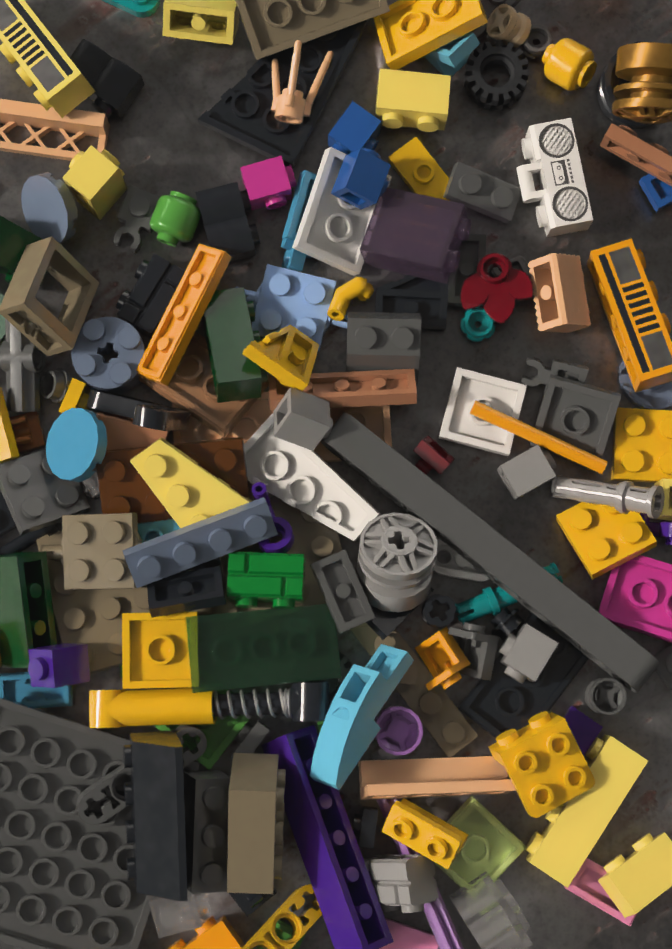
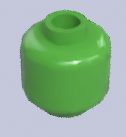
[149,191,201,247]

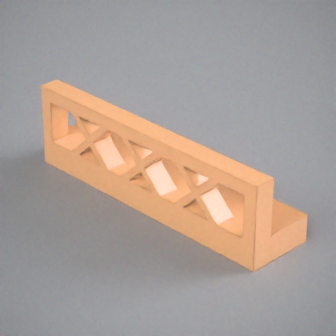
[0,99,110,161]
[358,756,516,800]

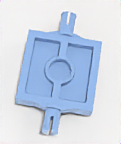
[236,264,348,352]

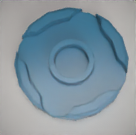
[46,408,108,482]

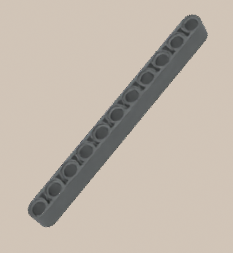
[321,412,660,693]

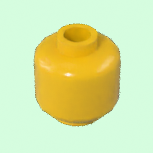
[542,38,597,91]

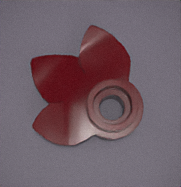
[461,253,533,324]

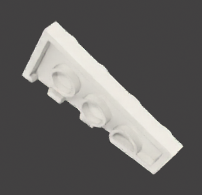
[244,413,381,541]

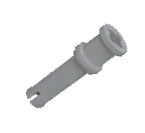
[551,475,665,519]

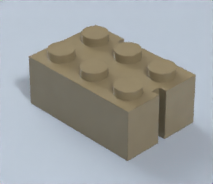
[227,753,286,894]

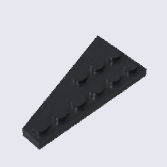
[198,18,371,169]

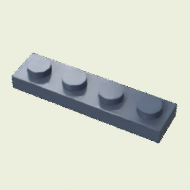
[122,497,278,588]

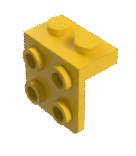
[488,711,595,818]

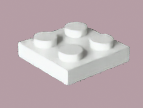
[438,367,527,456]

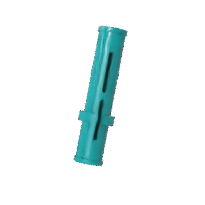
[455,562,563,626]

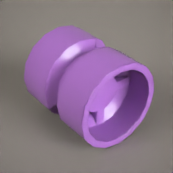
[375,706,423,756]

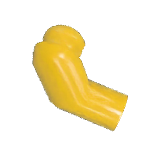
[327,277,374,321]

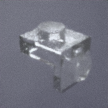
[148,890,210,938]

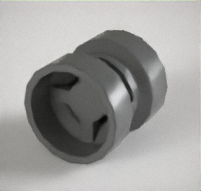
[585,678,627,715]

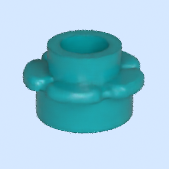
[460,307,495,342]

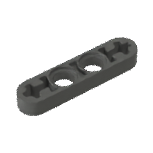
[77,725,207,825]

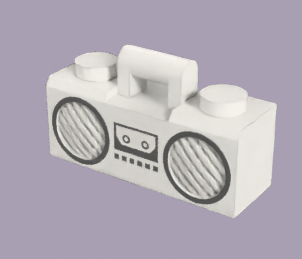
[516,118,593,237]

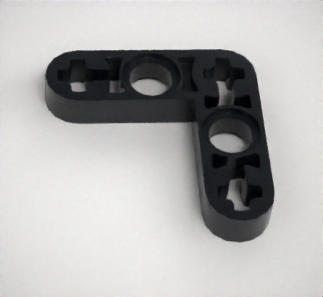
[87,389,191,431]

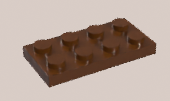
[96,437,250,523]

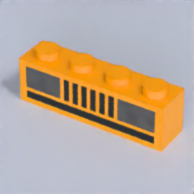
[587,238,672,393]

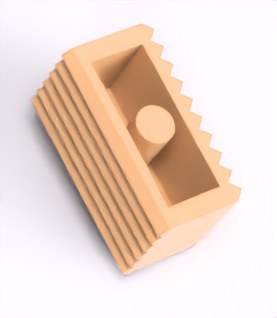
[528,253,591,333]

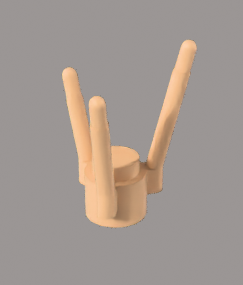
[271,40,334,124]

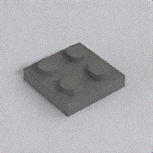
[530,374,621,458]
[0,449,90,536]

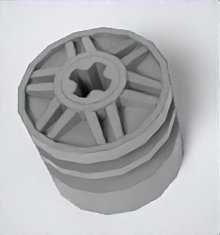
[356,512,438,613]

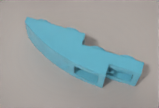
[310,644,414,790]

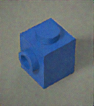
[328,101,382,154]
[331,148,391,209]

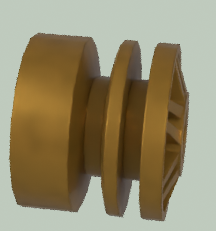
[612,42,672,124]

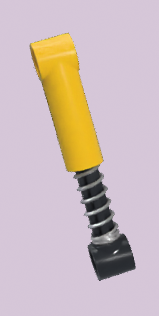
[89,682,330,728]

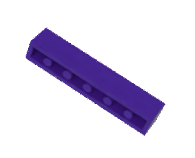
[261,725,394,949]

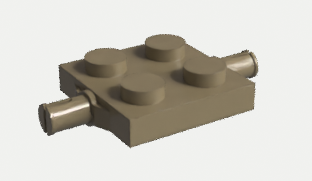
[39,513,142,589]

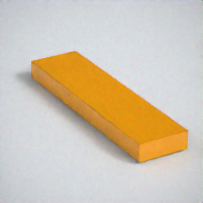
[136,244,232,387]

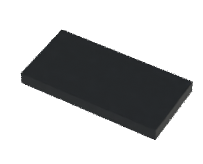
[458,612,589,738]

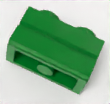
[227,552,305,610]

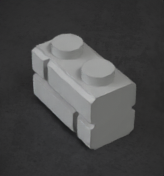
[363,854,438,913]

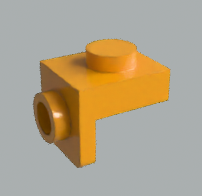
[415,627,471,691]

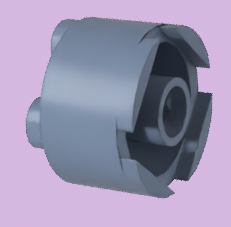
[71,317,146,395]

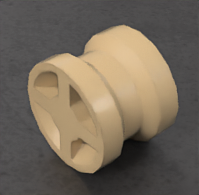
[486,4,531,48]

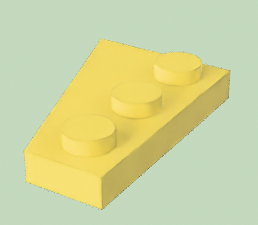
[130,437,252,528]

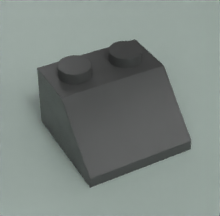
[346,312,421,386]

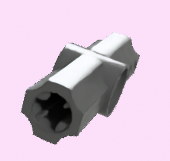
[0,319,46,412]

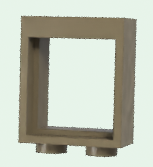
[0,236,99,357]

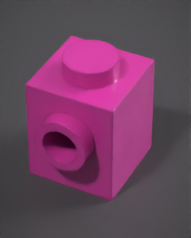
[240,156,297,210]

